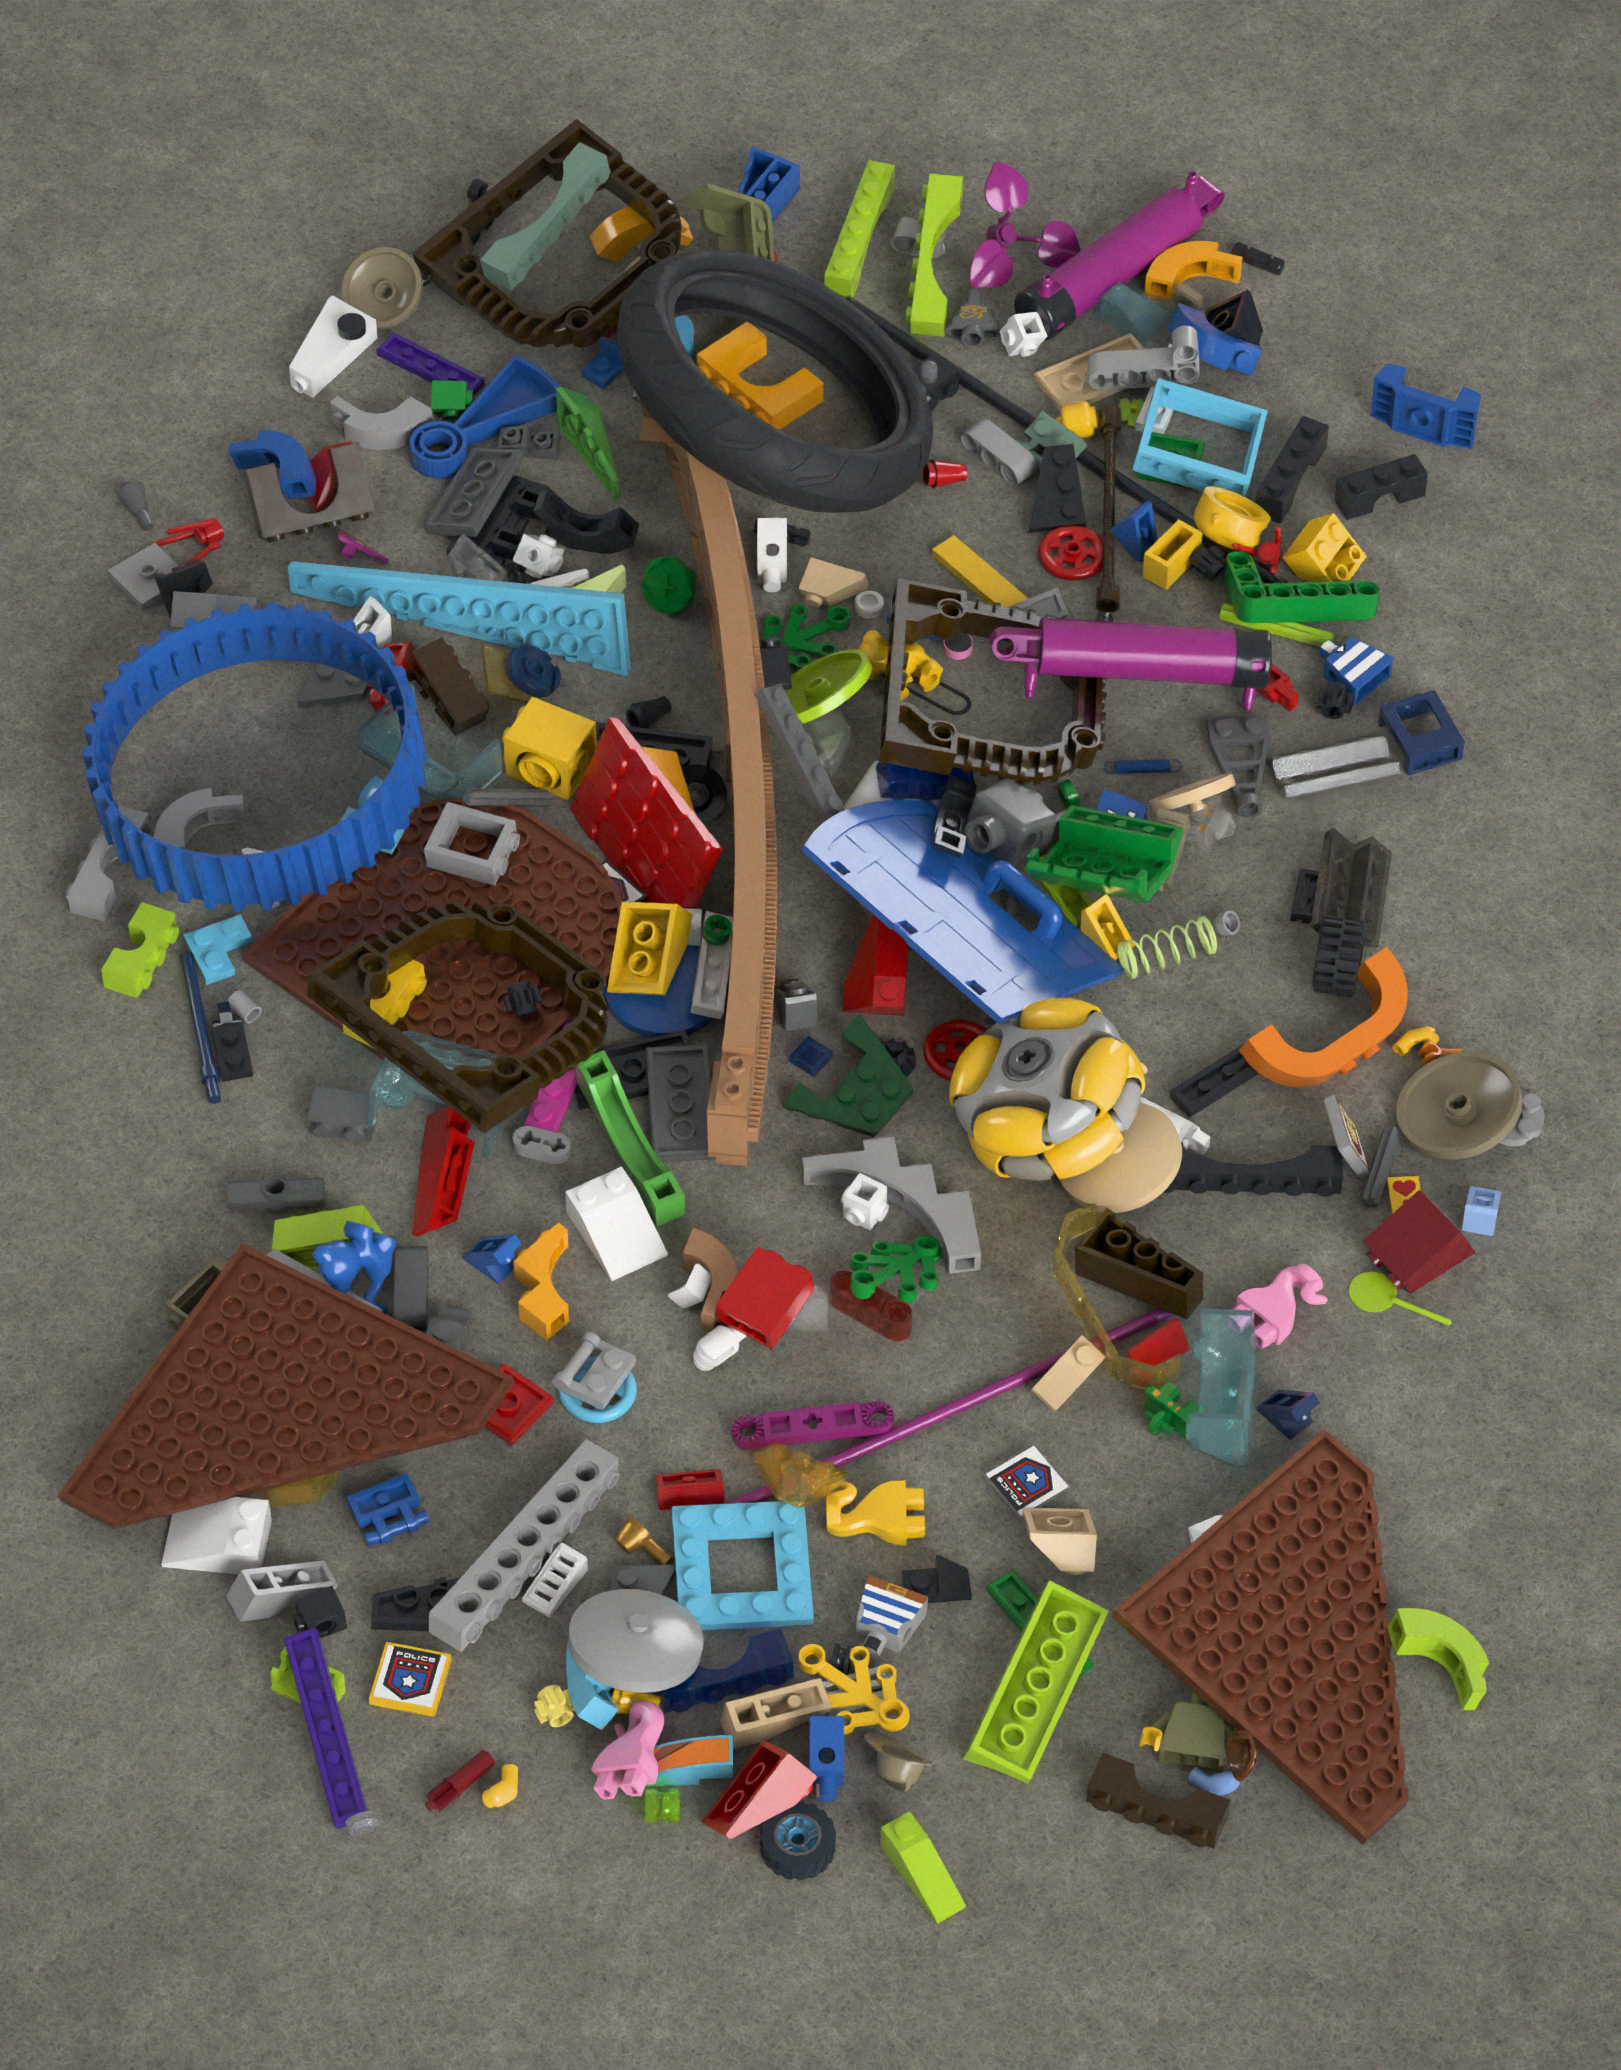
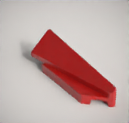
[412,1106,475,1237]

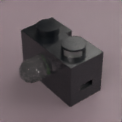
[913,352,959,411]

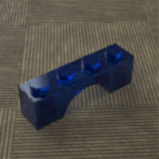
[657,1628,794,1713]

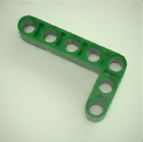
[1223,551,1380,624]

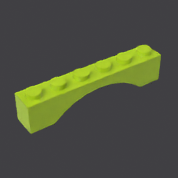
[824,160,895,299]
[906,174,963,337]

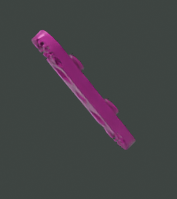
[731,1400,894,1449]

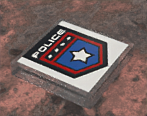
[981,1442,1073,1526]

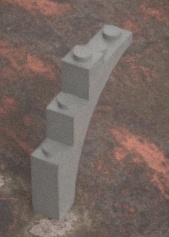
[802,1137,981,1274]

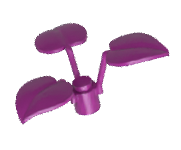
[969,162,1081,288]

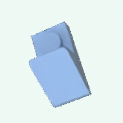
[1462,1186,1502,1236]

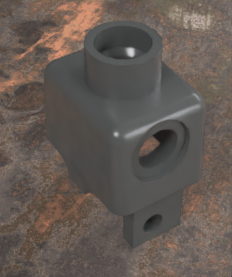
[965,777,1067,866]

